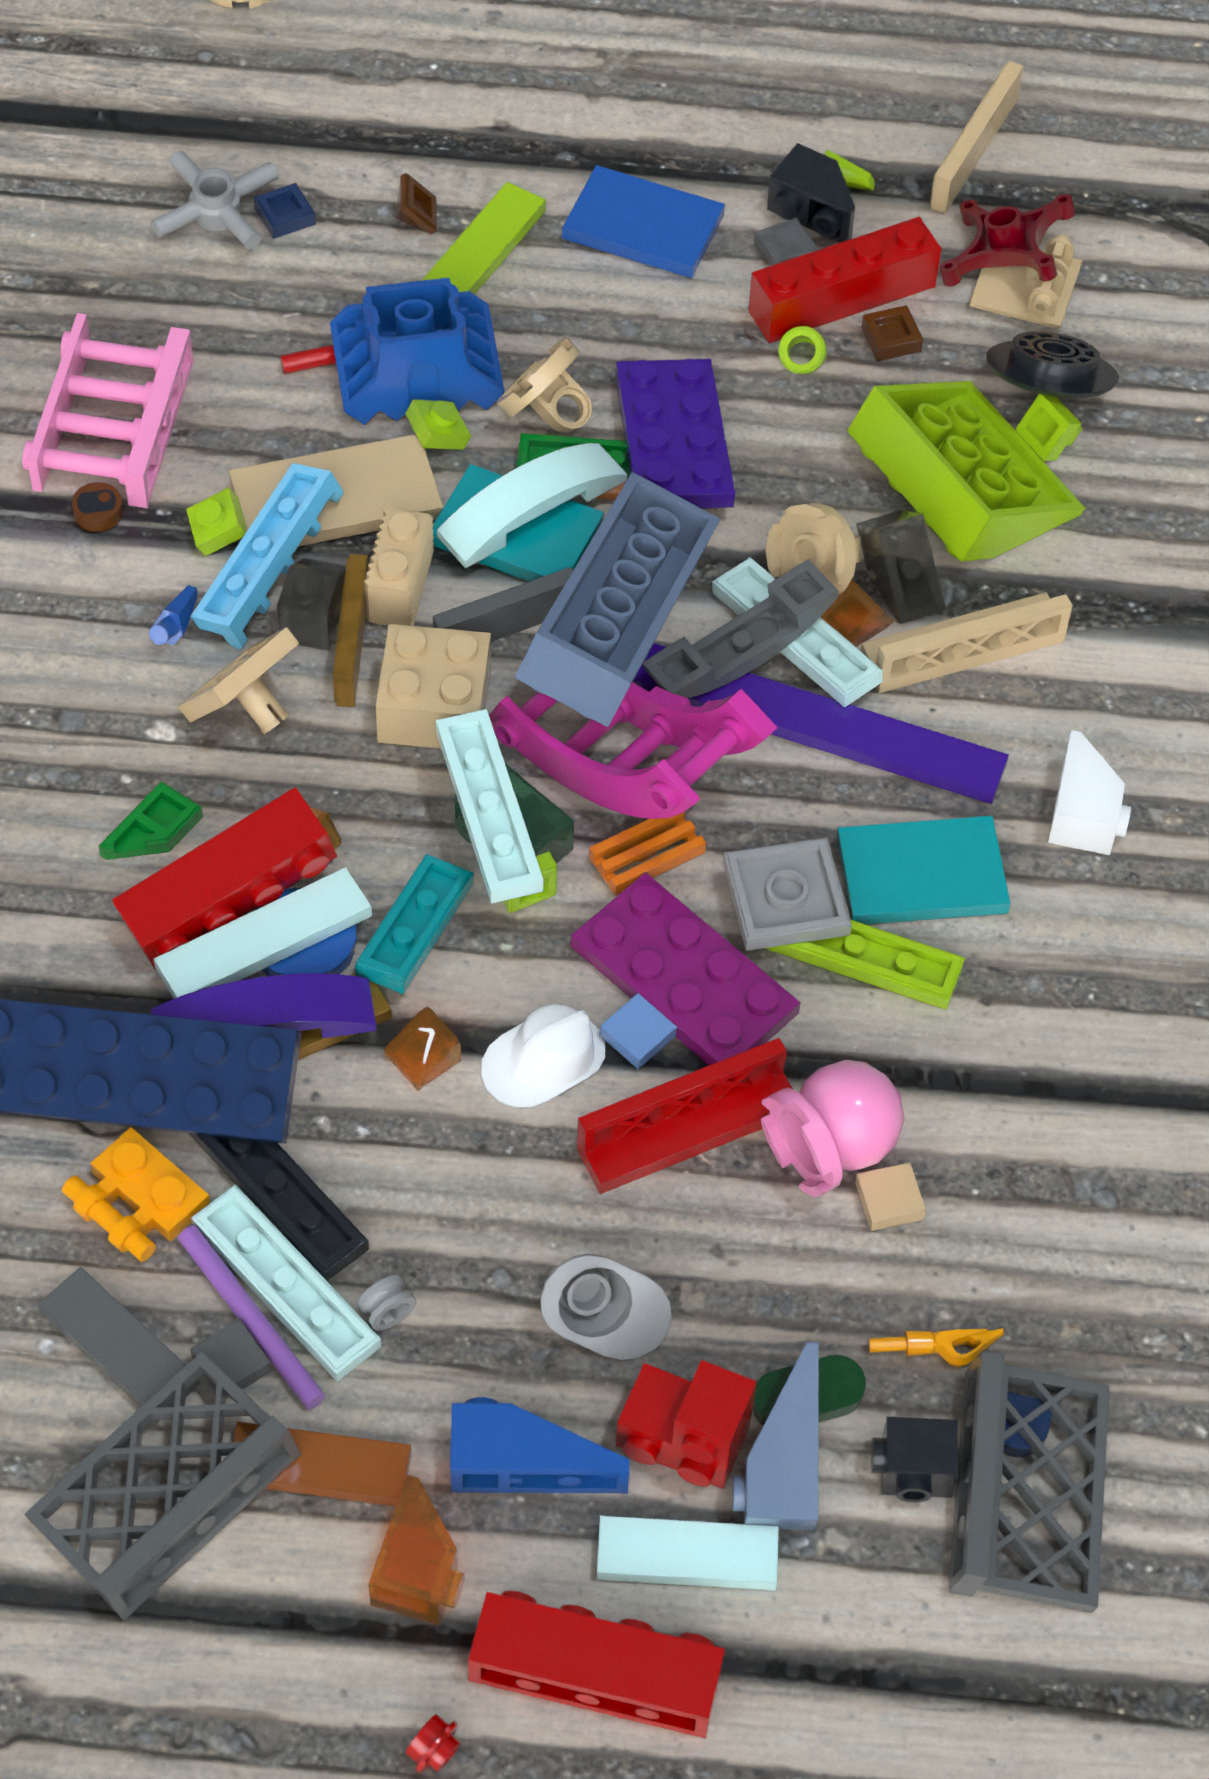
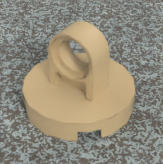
[496,337,592,433]
[765,502,861,595]

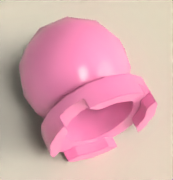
[761,1060,905,1197]

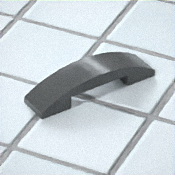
[642,559,839,698]

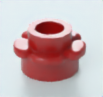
[405,1714,461,1773]

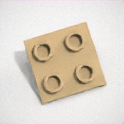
[969,234,1083,329]

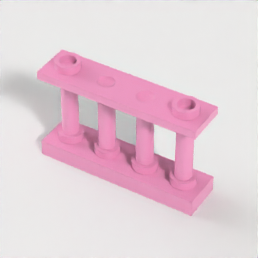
[22,313,194,508]

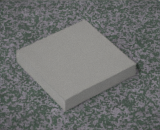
[723,837,852,951]

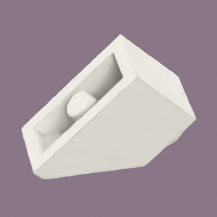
[1048,730,1131,855]

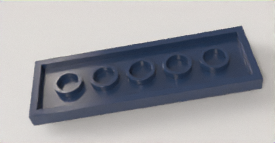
[0,999,302,1144]

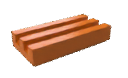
[589,812,706,896]

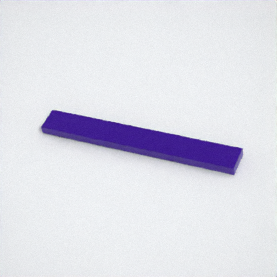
[633,643,1009,804]

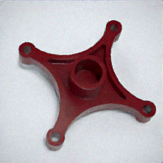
[940,194,1075,287]

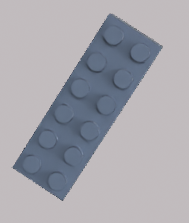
[515,472,720,727]

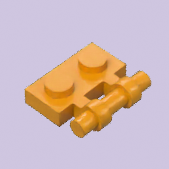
[62,1127,210,1262]

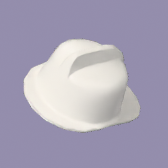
[481,1004,605,1108]

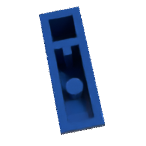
[450,1397,630,1493]

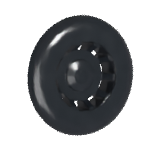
[986,331,1119,398]

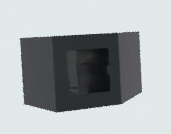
[767,143,855,243]

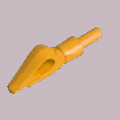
[868,1328,1004,1367]

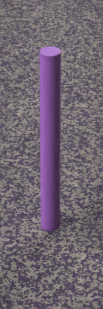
[178,1225,325,1410]

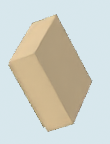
[855,1162,926,1231]

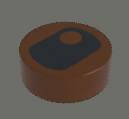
[72,482,123,532]

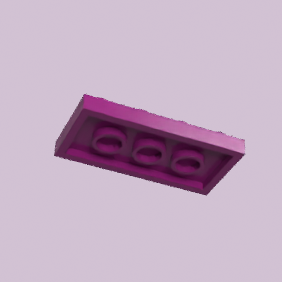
[570,872,801,1065]

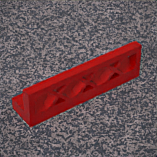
[577,1038,793,1194]

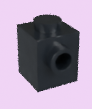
[871,1417,959,1503]

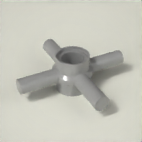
[151,151,278,250]

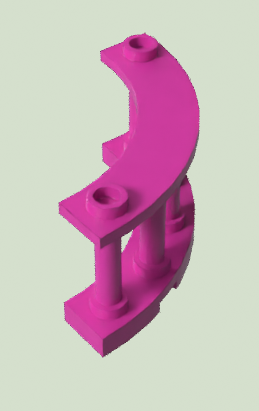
[489,682,778,819]

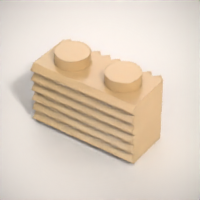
[364,507,434,626]

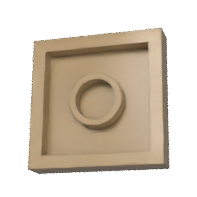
[178,627,299,734]

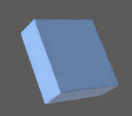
[599,993,677,1069]

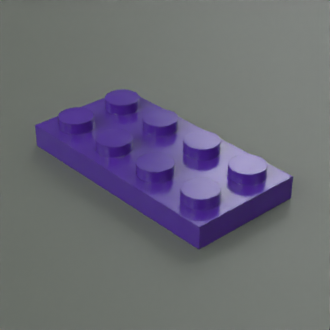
[615,359,735,509]

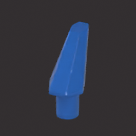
[149,585,198,645]

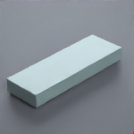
[597,1516,779,1591]

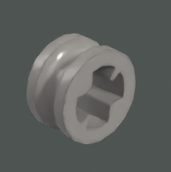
[358,1275,416,1331]

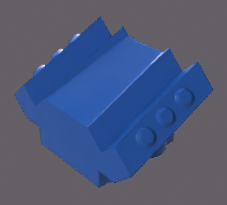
[330,277,505,425]

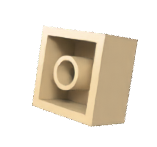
[375,624,491,749]

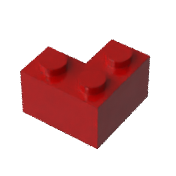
[615,1360,757,1489]

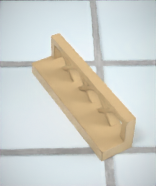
[860,592,1073,694]

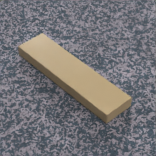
[930,60,1024,214]

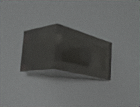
[856,510,946,624]
[277,558,346,651]

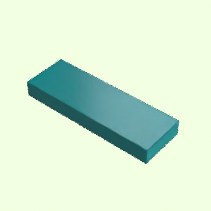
[355,854,474,994]

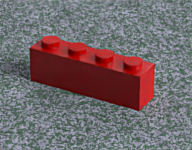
[748,216,942,343]
[112,787,337,970]
[468,1590,725,1738]

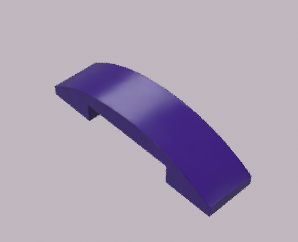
[151,973,376,1038]

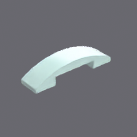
[437,443,627,568]

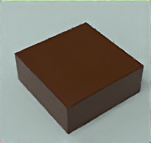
[861,305,923,362]

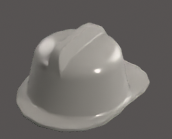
[540,1253,672,1360]

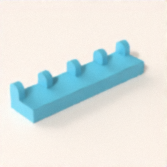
[190,463,344,649]

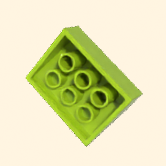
[847,381,1085,562]

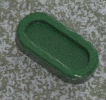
[753,1355,866,1426]

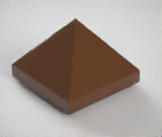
[395,173,437,235]

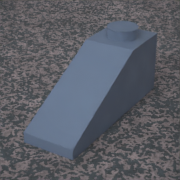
[732,1342,819,1530]

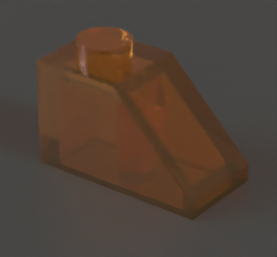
[368,1474,465,1626]

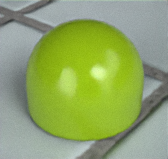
[778,326,827,374]

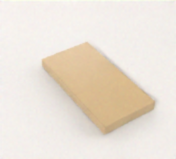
[229,434,443,546]

